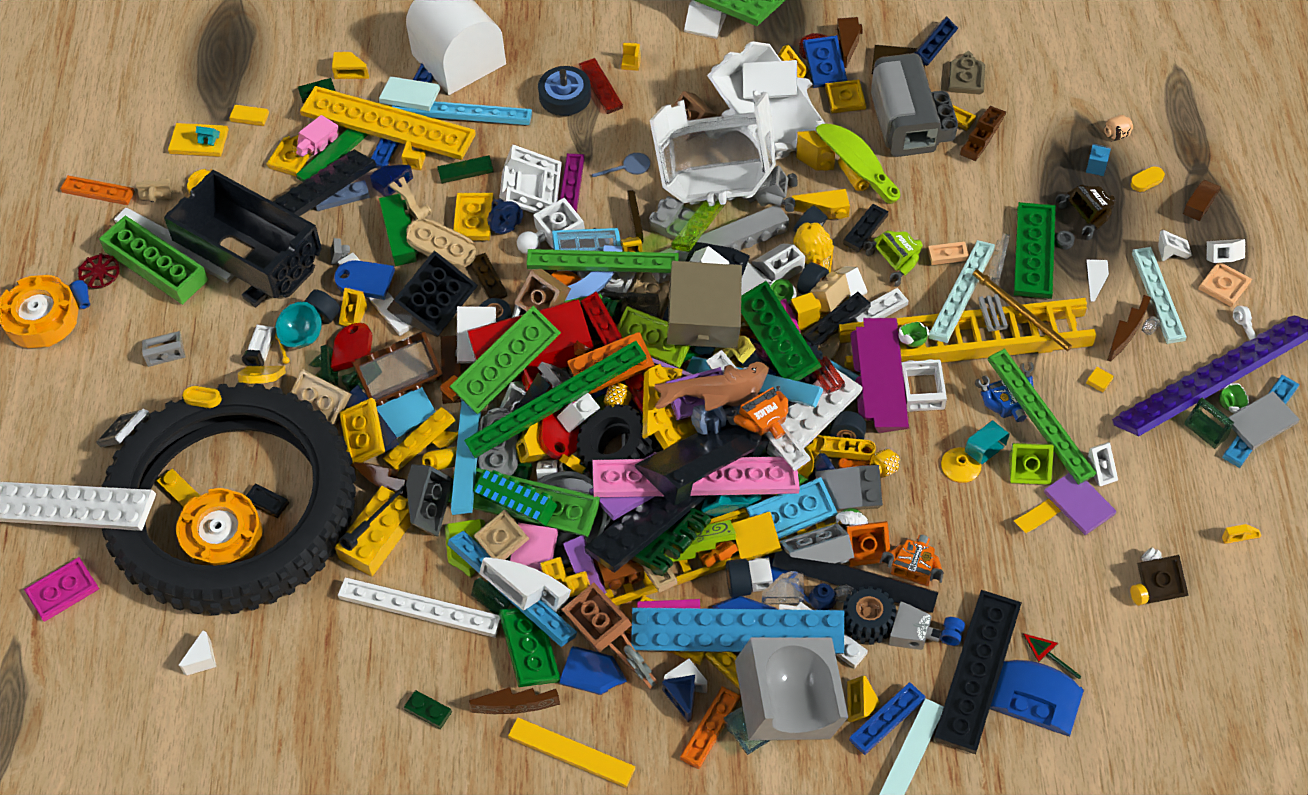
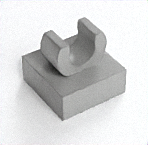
[330,238,350,265]

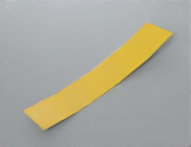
[1014,498,1061,533]

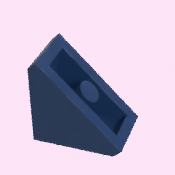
[662,675,696,722]

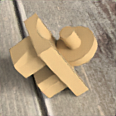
[136,179,173,202]

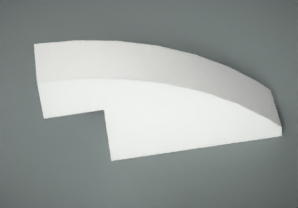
[479,557,571,612]

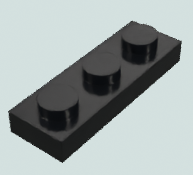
[843,204,889,252]

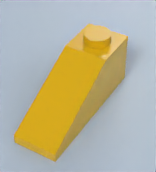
[792,189,850,219]

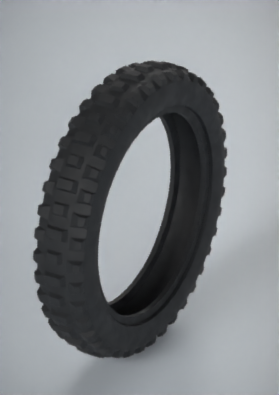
[102,383,356,615]

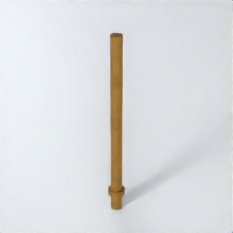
[972,269,1072,351]

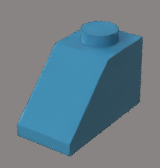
[1086,144,1111,176]

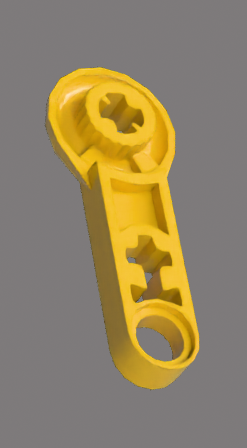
[806,434,876,460]

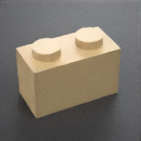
[810,272,851,312]

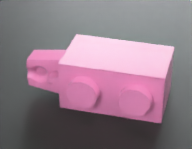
[296,115,338,157]

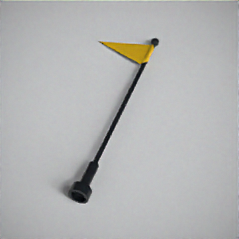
[339,429,459,551]

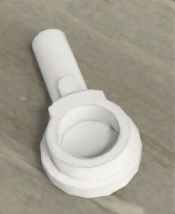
[1233,306,1257,340]

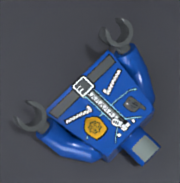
[975,362,1034,422]

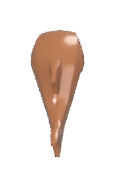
[654,362,769,411]

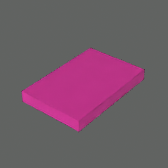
[24,557,99,622]

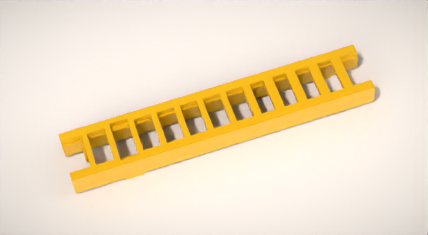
[838,298,1096,372]

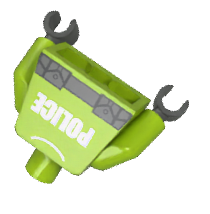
[863,230,923,287]

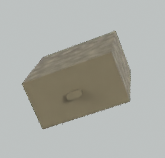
[667,261,742,349]

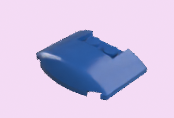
[990,660,1084,737]

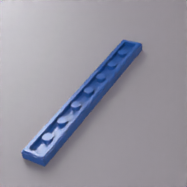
[371,64,433,170]

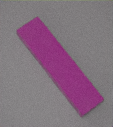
[560,153,585,213]

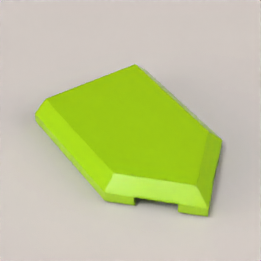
[444,519,485,578]

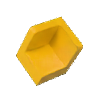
[621,43,641,71]
[401,141,426,171]

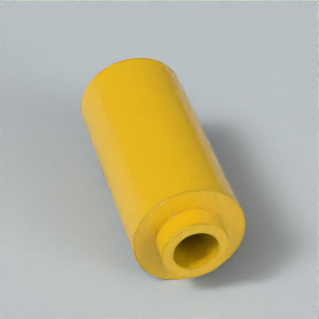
[838,158,870,191]
[422,447,457,470]

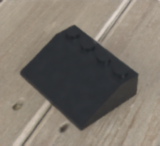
[387,250,478,337]

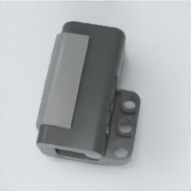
[871,53,958,157]

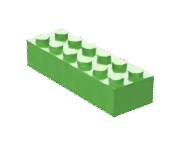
[99,215,208,305]

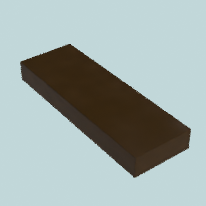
[627,190,643,244]
[470,253,507,299]

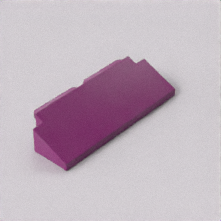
[851,318,910,433]

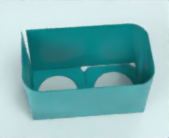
[964,420,1010,465]

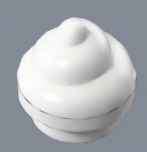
[1141,547,1162,562]

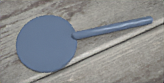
[592,153,650,177]

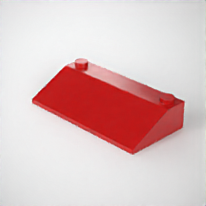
[467,299,594,382]

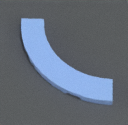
[565,245,623,301]

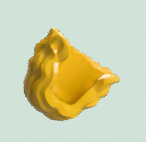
[793,223,834,264]

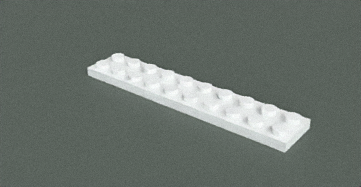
[0,482,156,531]

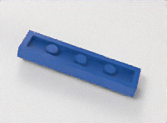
[849,682,926,755]

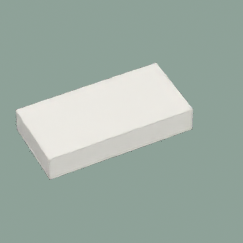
[248,325,276,362]

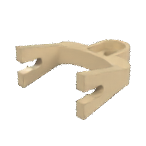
[389,177,432,221]

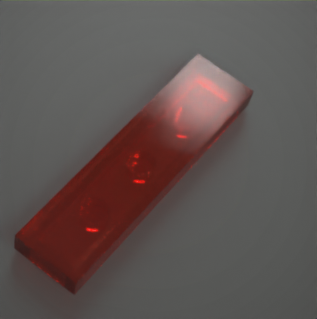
[579,58,623,114]

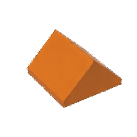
[846,521,890,566]

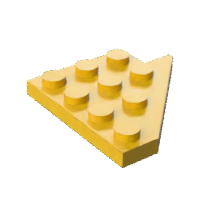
[642,364,697,450]

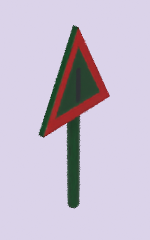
[1023,633,1081,679]

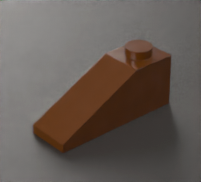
[837,17,863,68]

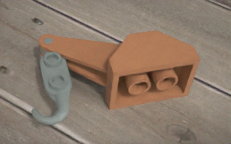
[562,582,658,689]

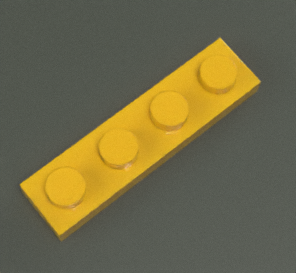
[383,407,456,471]

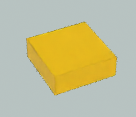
[1086,367,1114,393]

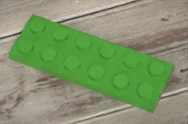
[450,306,561,415]

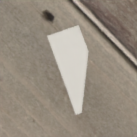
[1087,260,1109,302]

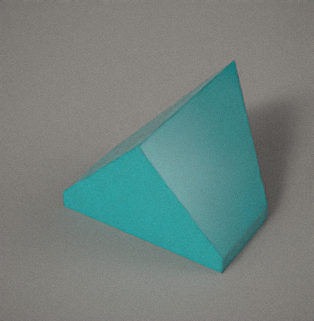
[701,495,751,517]

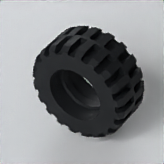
[576,404,657,474]

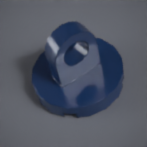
[487,198,523,234]

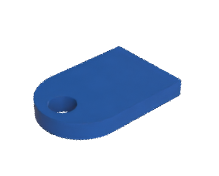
[334,260,395,300]

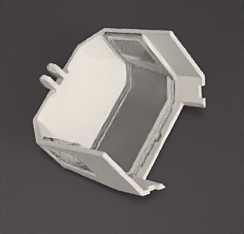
[650,90,776,206]

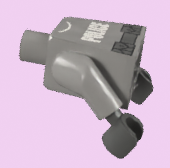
[747,165,798,212]

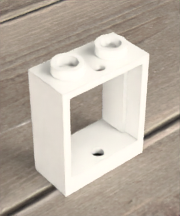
[902,359,947,412]

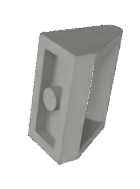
[142,331,186,367]

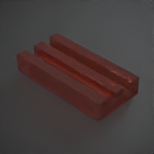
[813,356,845,394]

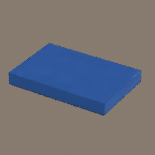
[803,35,848,88]

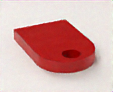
[331,323,373,372]
[539,405,579,460]

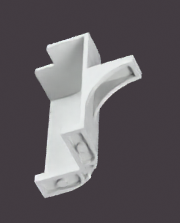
[706,42,825,160]

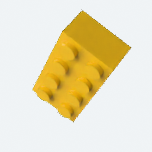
[335,486,411,577]

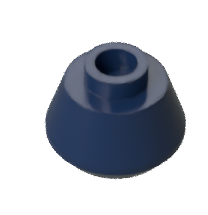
[813,453,835,473]
[809,583,837,610]

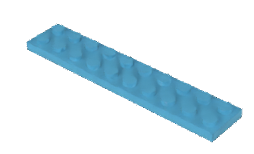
[631,608,844,654]

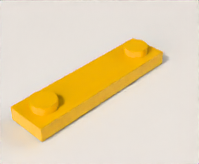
[157,468,201,508]

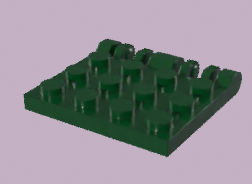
[618,508,711,576]

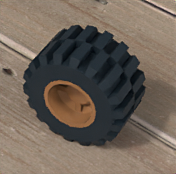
[843,586,896,645]

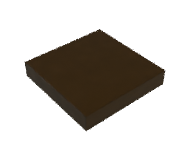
[1137,555,1189,604]

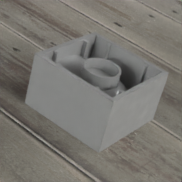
[735,637,848,741]

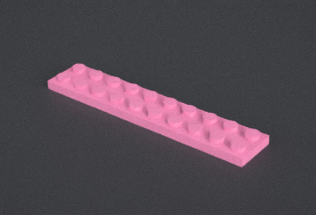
[593,457,800,497]

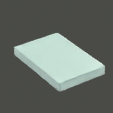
[379,77,440,111]

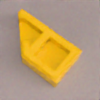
[1222,524,1261,544]

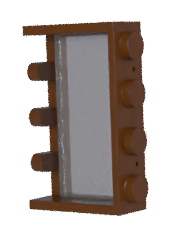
[351,331,443,407]

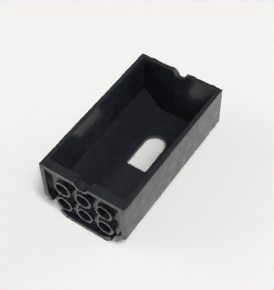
[164,170,322,298]

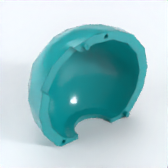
[275,302,322,349]

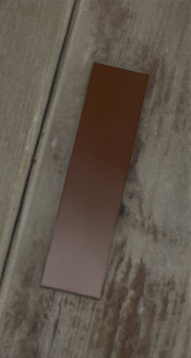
[440,335,462,404]

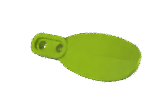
[815,124,900,204]

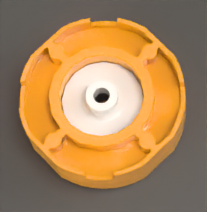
[0,275,79,348]
[176,488,262,566]

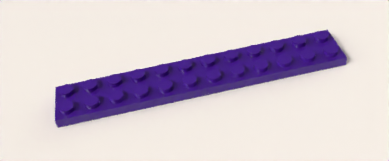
[1112,315,1308,437]

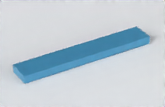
[1222,375,1300,468]

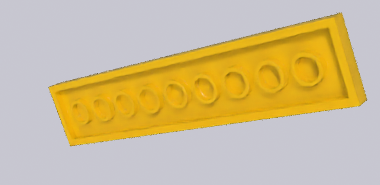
[300,86,476,160]

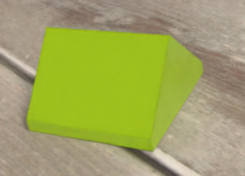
[1009,443,1054,484]

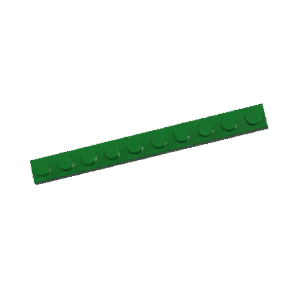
[464,341,647,458]

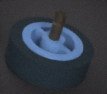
[538,66,591,116]

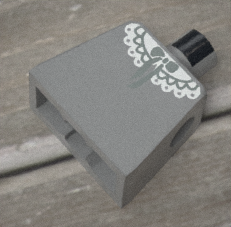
[889,602,941,650]

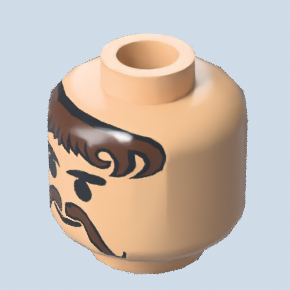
[1104,115,1133,141]

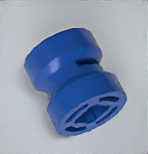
[940,617,965,646]

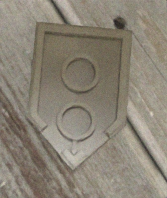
[948,51,985,95]

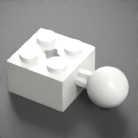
[517,198,585,255]

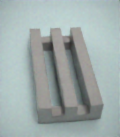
[978,294,1008,332]

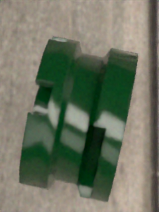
[603,297,622,323]

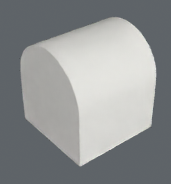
[406,0,506,95]

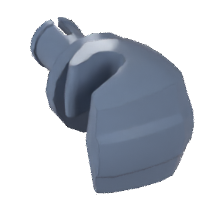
[691,404,741,435]

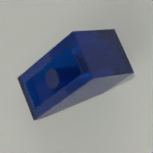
[370,165,413,197]

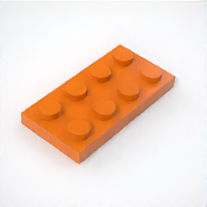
[567,332,655,394]

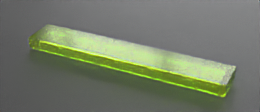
[671,199,725,252]

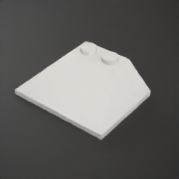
[499,144,562,213]

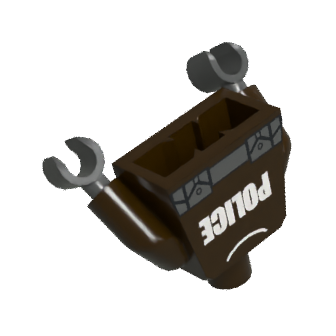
[1056,185,1115,240]

